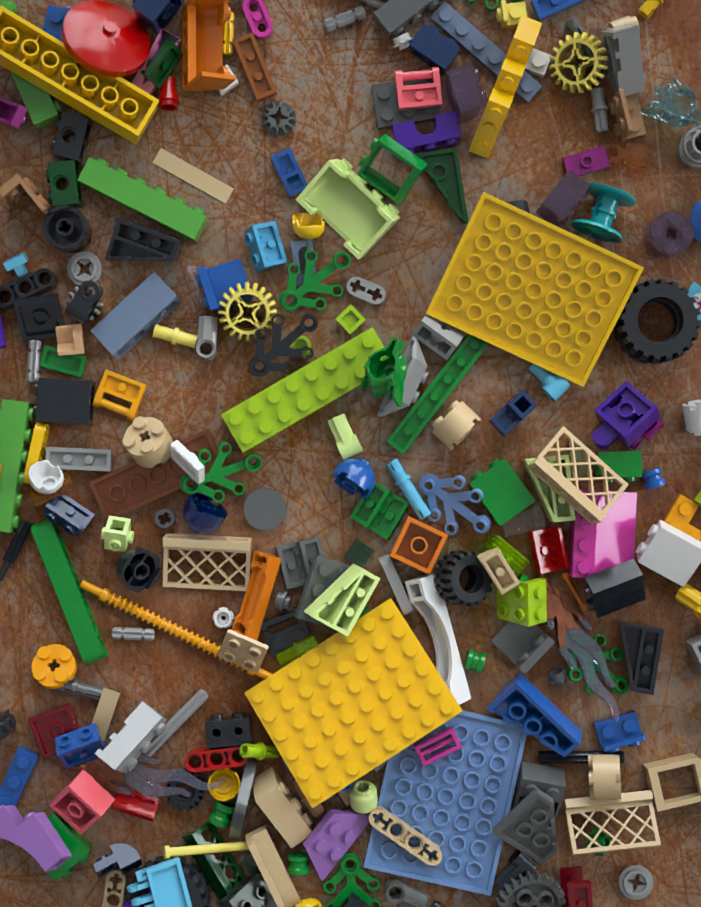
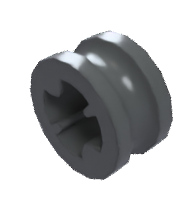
[155,508,176,528]

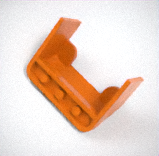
[181,0,236,92]

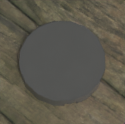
[243,487,287,531]

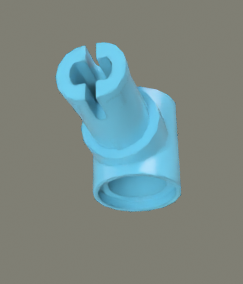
[529,364,571,402]

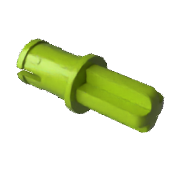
[239,742,280,760]

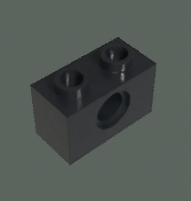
[51,112,93,165]

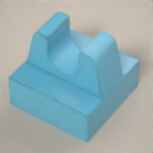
[3,251,29,278]

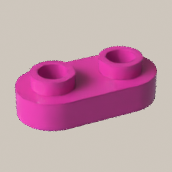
[242,0,273,40]

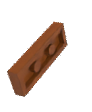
[233,32,277,103]

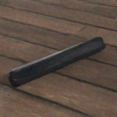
[538,751,625,763]

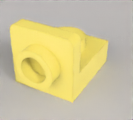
[496,0,527,29]

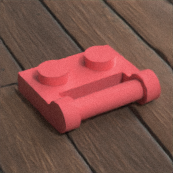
[395,67,442,110]

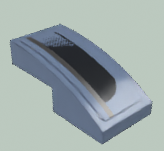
[291,239,316,287]

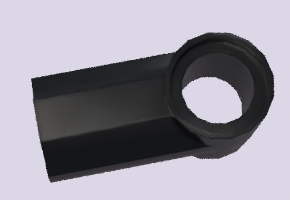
[494,849,537,890]

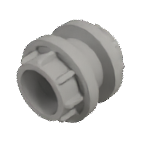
[678,125,701,168]

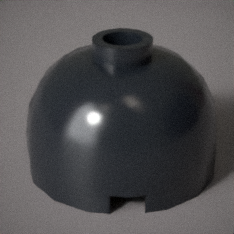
[116,547,161,592]

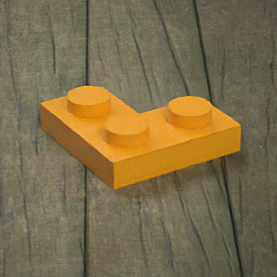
[663,494,701,541]

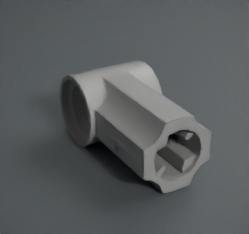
[196,316,218,361]

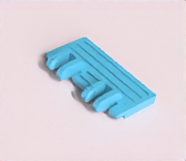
[127,857,192,907]

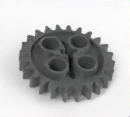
[495,871,566,907]

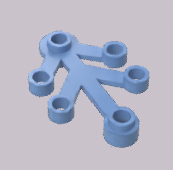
[419,474,492,535]

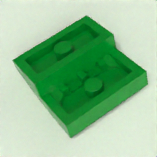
[350,482,410,541]

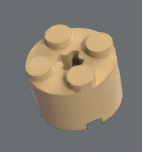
[432,400,481,450]
[123,416,173,468]
[588,754,622,800]

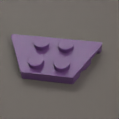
[303,809,375,881]

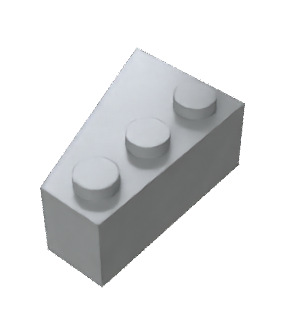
[600,24,646,96]

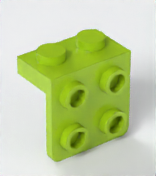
[497,578,547,627]

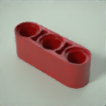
[185,745,248,772]

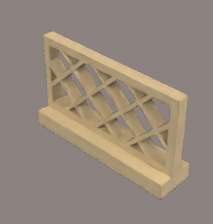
[527,426,629,525]
[163,533,252,591]
[563,790,661,856]

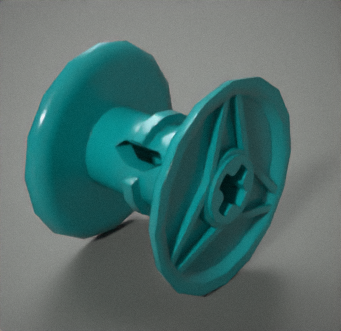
[571,182,637,243]

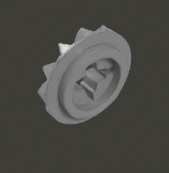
[67,252,102,286]
[618,864,653,900]

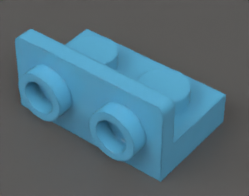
[244,221,288,272]

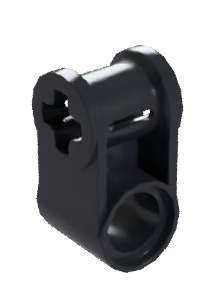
[65,281,103,324]

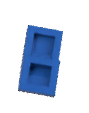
[270,148,308,197]

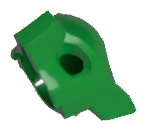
[361,337,408,407]

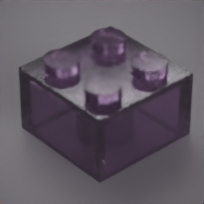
[443,63,488,124]
[536,170,590,226]

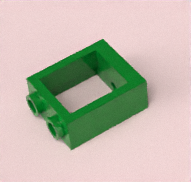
[357,134,427,205]

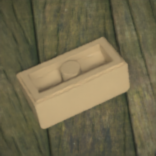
[477,547,521,595]

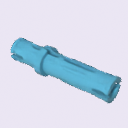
[386,458,432,521]

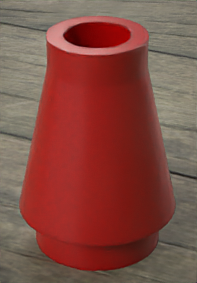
[158,76,180,111]

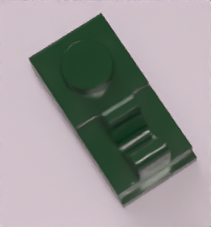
[141,39,183,90]

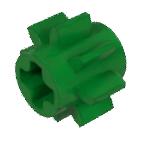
[585,827,612,856]

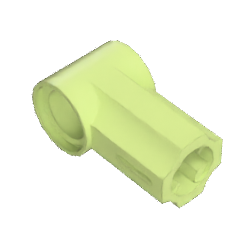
[328,414,363,460]

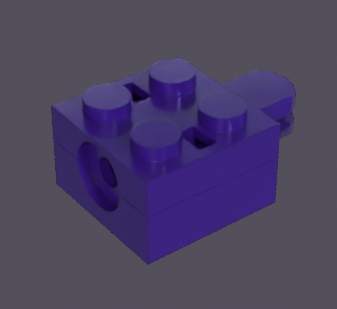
[592,381,660,450]

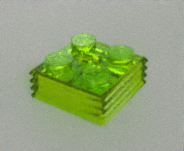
[482,534,530,574]

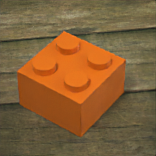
[389,515,448,575]

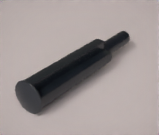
[0,519,34,581]

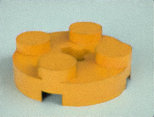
[32,644,77,689]

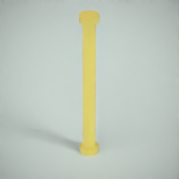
[164,841,249,859]

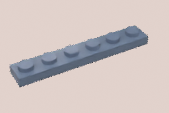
[430,1,542,104]

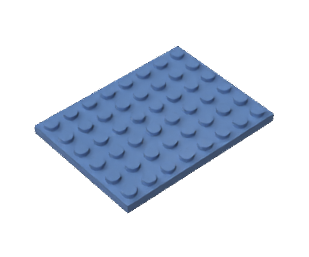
[363,710,527,896]

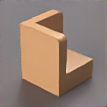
[55,324,84,356]

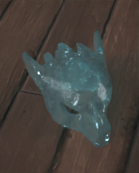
[641,77,701,127]

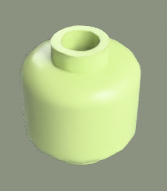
[349,780,378,814]

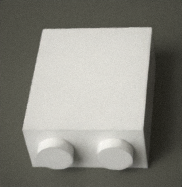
[636,520,701,587]

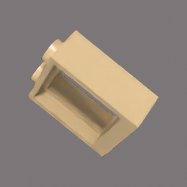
[643,752,701,812]

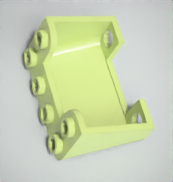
[296,159,400,260]

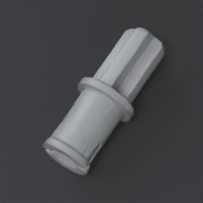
[590,87,608,133]

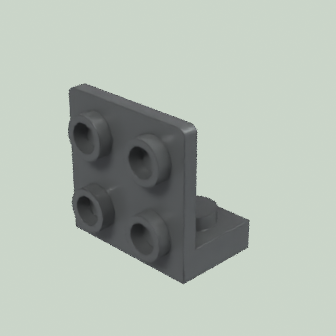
[491,621,555,674]

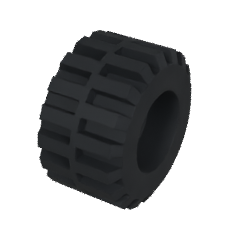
[434,550,494,607]

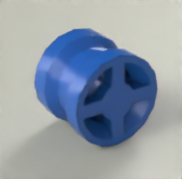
[641,467,666,490]

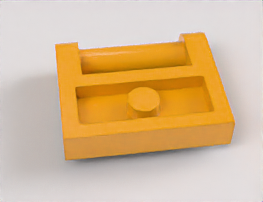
[92,369,147,421]

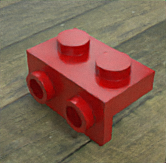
[528,526,569,574]

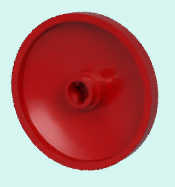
[61,0,150,77]

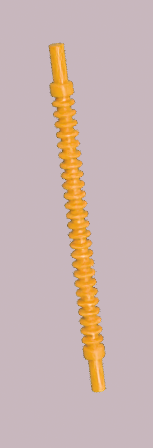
[80,580,273,680]

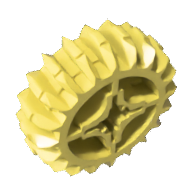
[549,32,609,93]
[218,282,277,341]

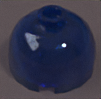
[183,492,228,533]

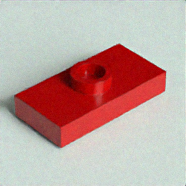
[111,787,160,822]

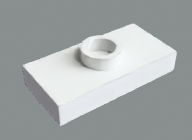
[171,440,205,484]

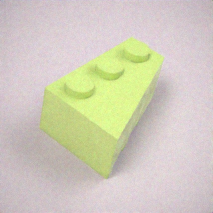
[304,564,380,637]

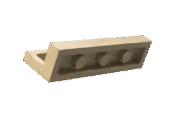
[245,825,301,907]

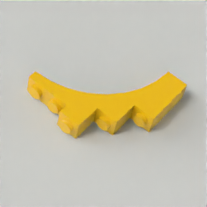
[469,15,542,159]

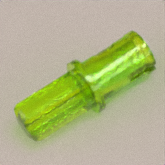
[276,634,319,665]

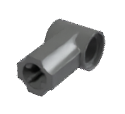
[384,877,428,907]

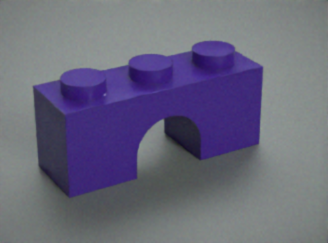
[391,111,462,154]

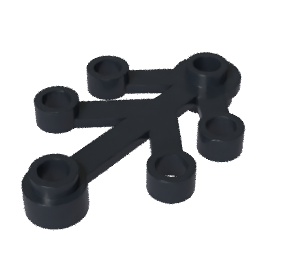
[249,313,318,377]

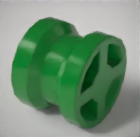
[463,648,486,674]
[287,851,309,875]

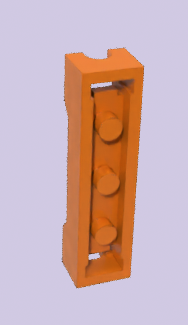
[231,550,282,641]

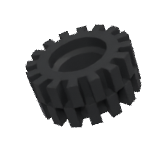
[165,768,206,811]

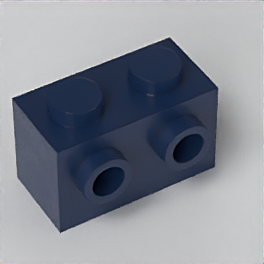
[408,23,460,76]

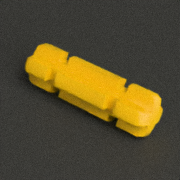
[222,12,235,56]

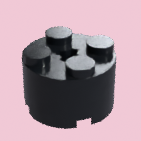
[42,205,92,253]

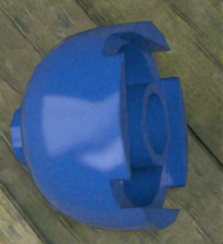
[331,458,375,499]

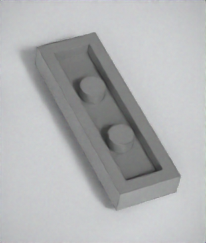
[45,447,113,471]

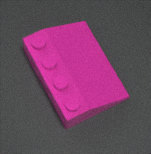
[568,489,637,578]

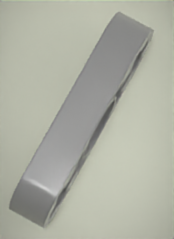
[379,554,414,615]

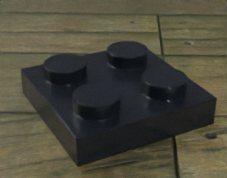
[13,293,65,341]

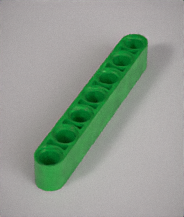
[31,519,108,665]

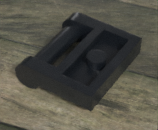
[261,605,313,657]

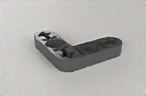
[229,758,258,839]

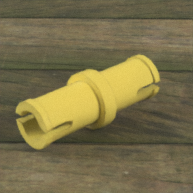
[153,324,198,349]

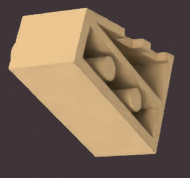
[252,766,313,848]

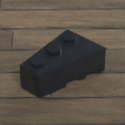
[105,218,185,261]
[619,619,664,695]

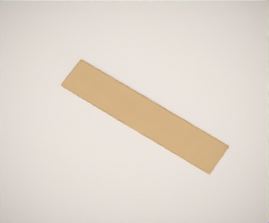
[153,148,234,204]
[92,688,120,742]

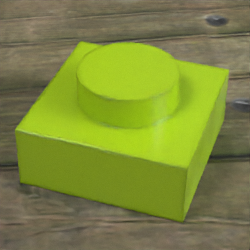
[335,304,366,335]

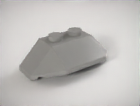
[376,335,429,417]

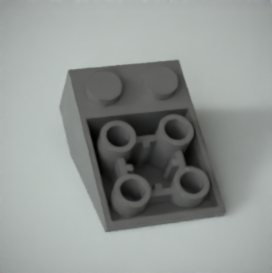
[511,762,566,821]

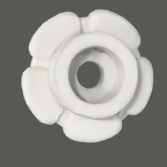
[393,32,413,51]
[213,607,234,628]

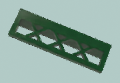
[182,821,245,901]

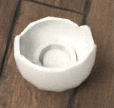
[28,460,64,494]

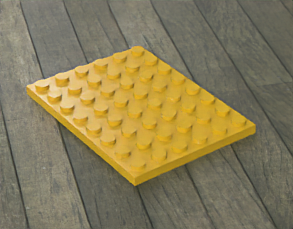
[426,192,644,387]
[245,598,463,808]

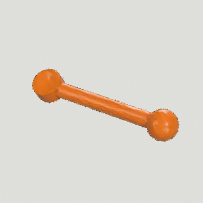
[561,572,587,612]

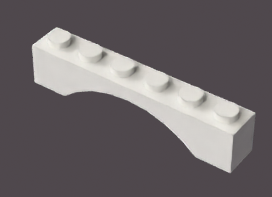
[405,573,471,705]

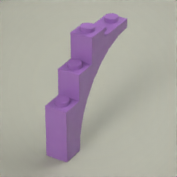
[0,805,72,872]

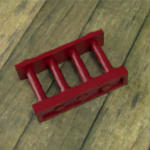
[560,866,593,907]

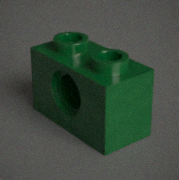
[46,160,83,208]

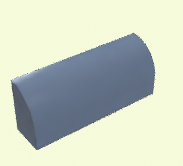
[90,272,182,360]

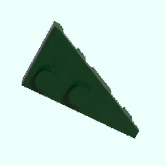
[416,147,468,224]

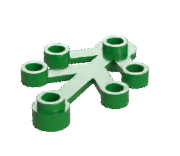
[279,249,351,311]
[180,441,262,503]
[560,633,628,696]
[323,852,381,907]

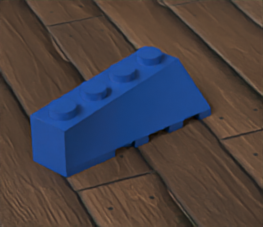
[486,672,582,757]

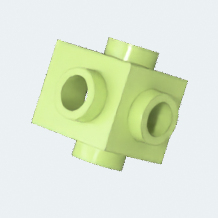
[101,515,134,552]

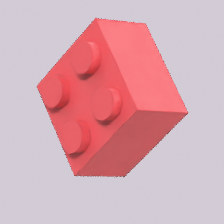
[49,770,115,835]

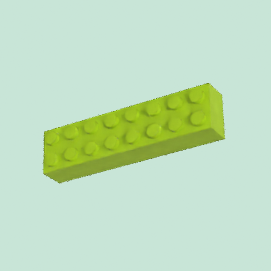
[221,327,385,453]

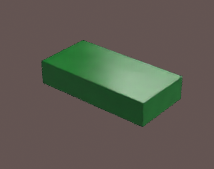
[39,345,88,378]

